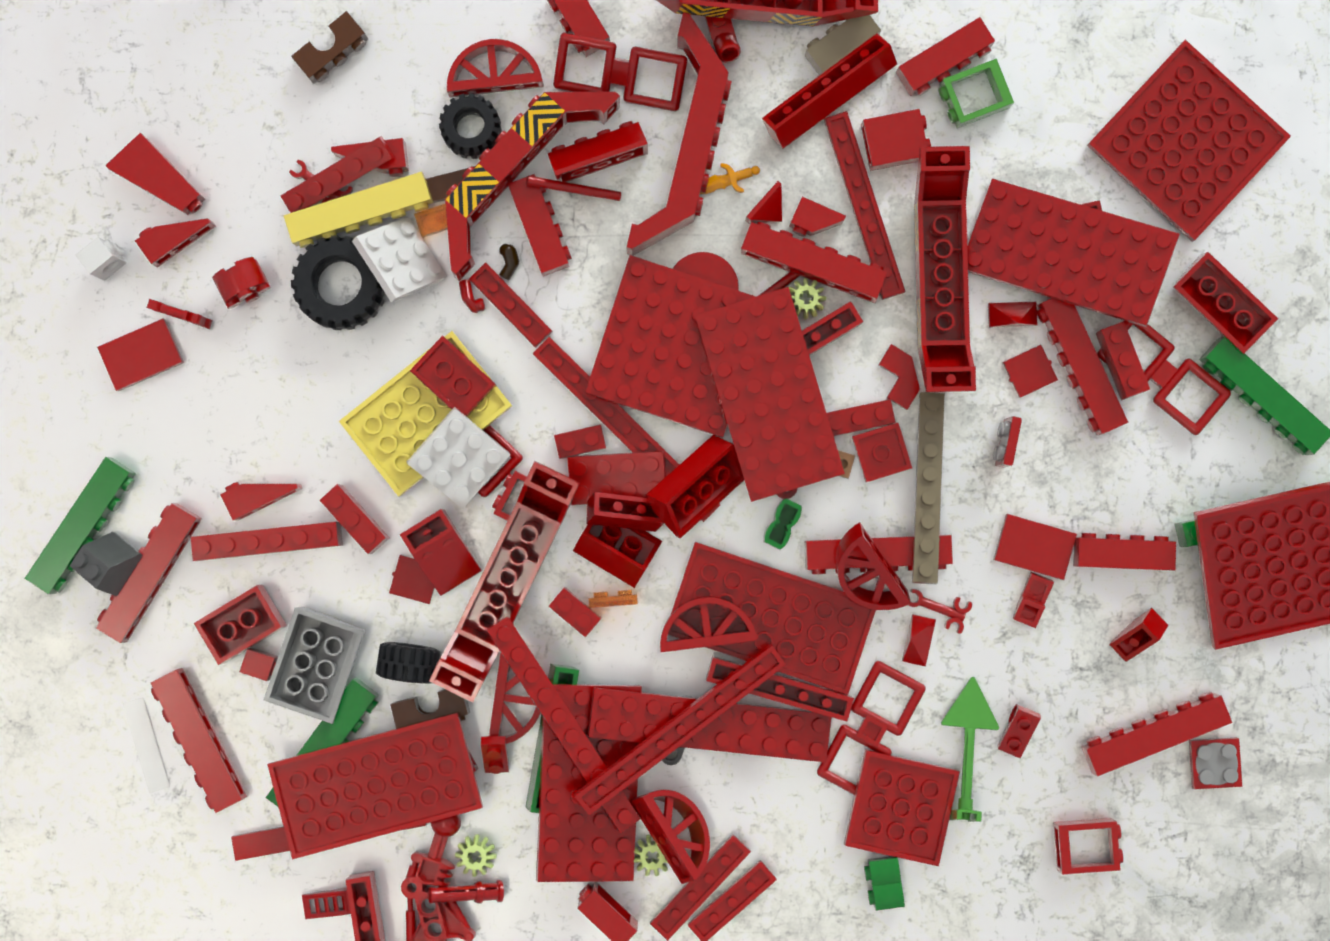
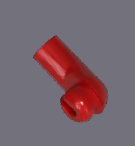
[459,280,485,313]

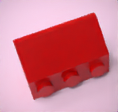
[573,524,663,588]

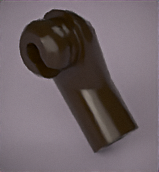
[499,244,519,281]

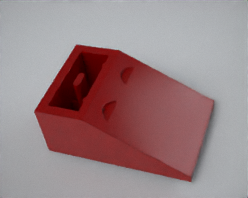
[400,509,482,596]

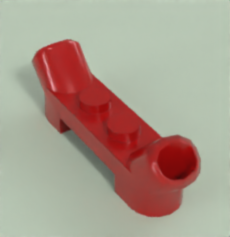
[704,16,741,63]

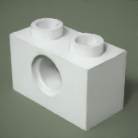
[75,237,127,281]

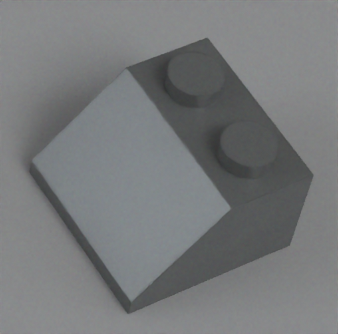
[70,532,143,596]

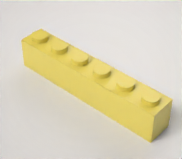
[283,172,433,248]

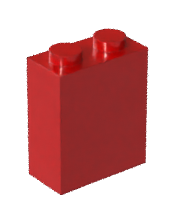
[861,109,931,171]

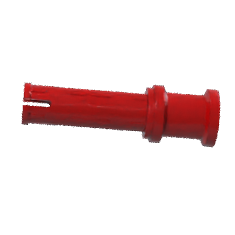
[428,880,504,904]

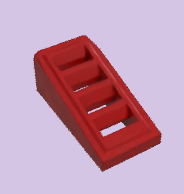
[302,887,351,919]

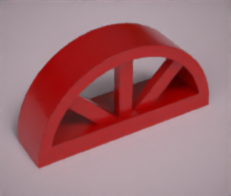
[447,39,544,97]
[835,522,911,610]
[660,597,758,652]
[489,653,541,744]
[630,790,710,884]

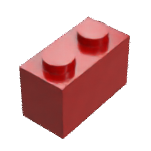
[548,587,602,637]

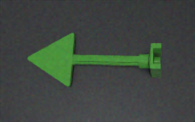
[941,677,999,822]

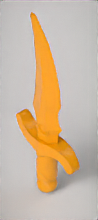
[701,163,760,194]

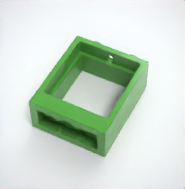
[938,58,1014,129]

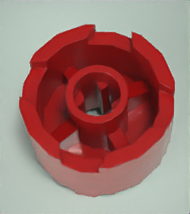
[212,257,271,309]

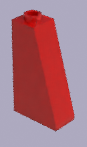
[105,133,205,215]

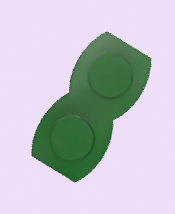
[763,498,802,550]
[864,856,905,911]

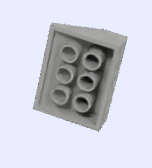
[263,607,365,724]

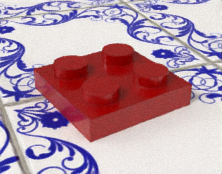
[852,423,912,482]

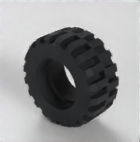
[291,235,385,331]

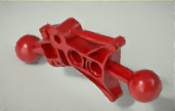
[401,815,476,941]

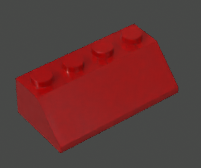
[548,121,648,182]
[1173,252,1279,354]
[646,435,744,538]

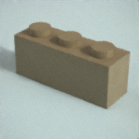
[805,15,881,75]

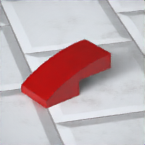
[1013,572,1054,628]

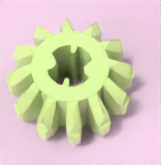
[789,278,826,320]
[455,834,497,877]
[634,834,669,876]

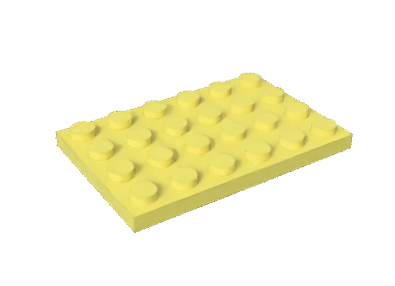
[339,331,513,497]

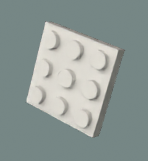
[352,216,447,302]
[407,407,510,509]

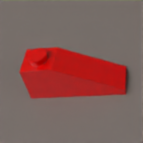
[331,138,409,177]
[135,218,216,267]
[220,482,303,521]

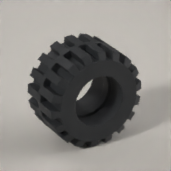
[439,93,502,159]
[376,642,441,684]

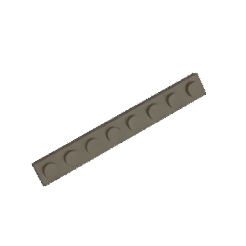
[912,392,945,585]

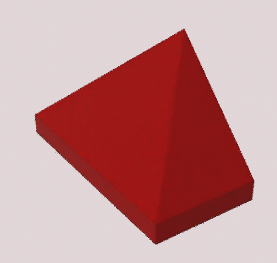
[745,181,782,224]
[988,302,1037,327]
[902,614,936,667]

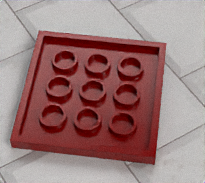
[844,749,960,866]

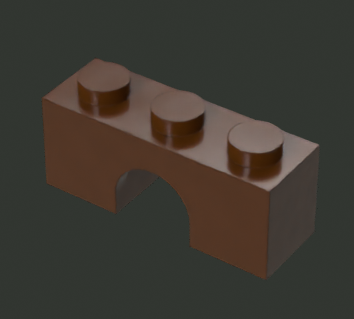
[291,11,368,84]
[390,689,470,729]

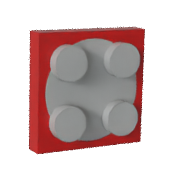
[993,416,1022,468]
[1189,737,1243,789]

